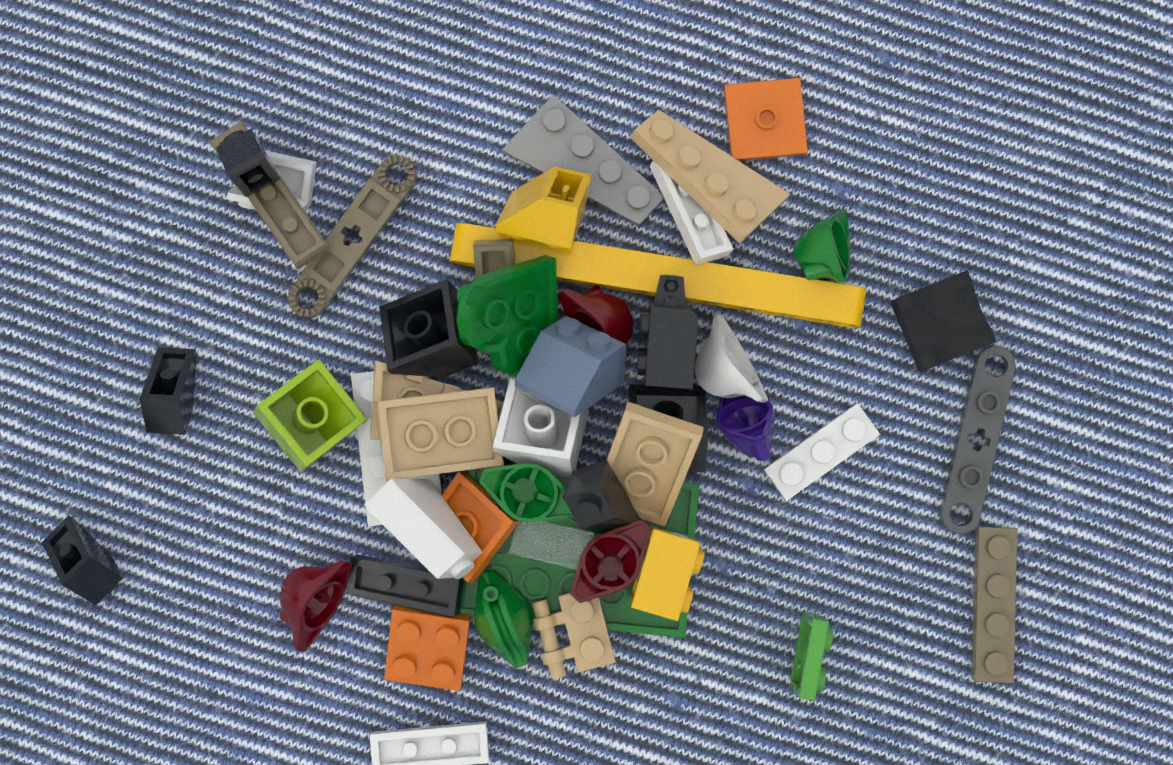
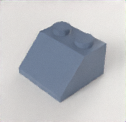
[515,316,626,417]

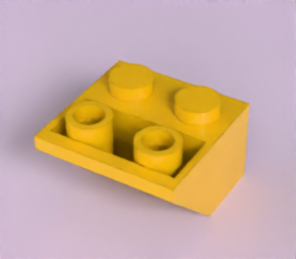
[495,166,592,249]

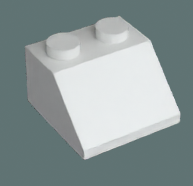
[492,379,589,479]

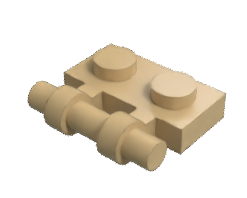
[532,592,616,679]

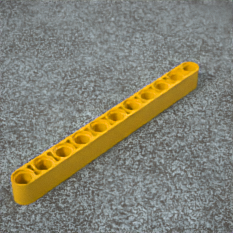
[449,223,867,328]

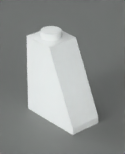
[364,478,483,579]

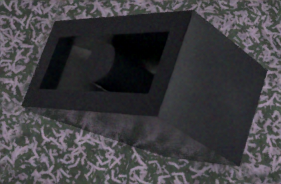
[216,129,280,198]
[139,347,197,435]
[563,460,641,534]
[42,515,123,605]

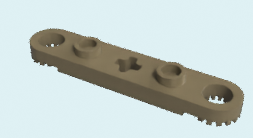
[288,155,417,318]

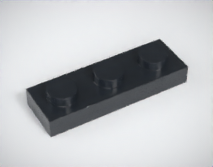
[346,554,464,617]

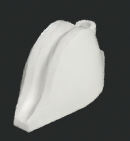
[695,314,768,403]

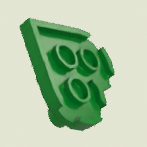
[457,255,558,377]

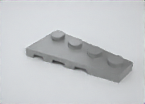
[502,94,664,227]

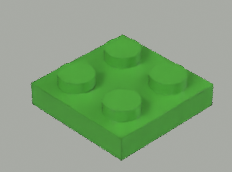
[789,611,833,701]

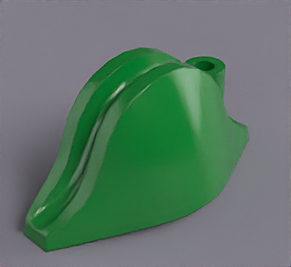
[793,208,850,283]
[479,463,574,523]
[474,569,533,668]

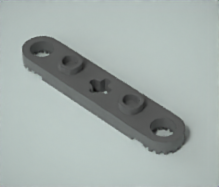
[939,346,1016,534]

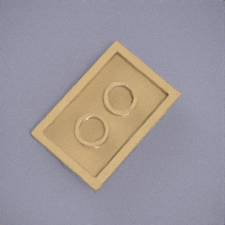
[375,387,504,481]
[606,402,704,526]

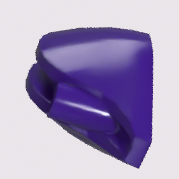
[716,396,775,461]

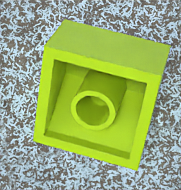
[253,359,368,473]

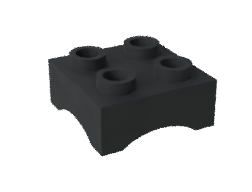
[890,270,997,372]

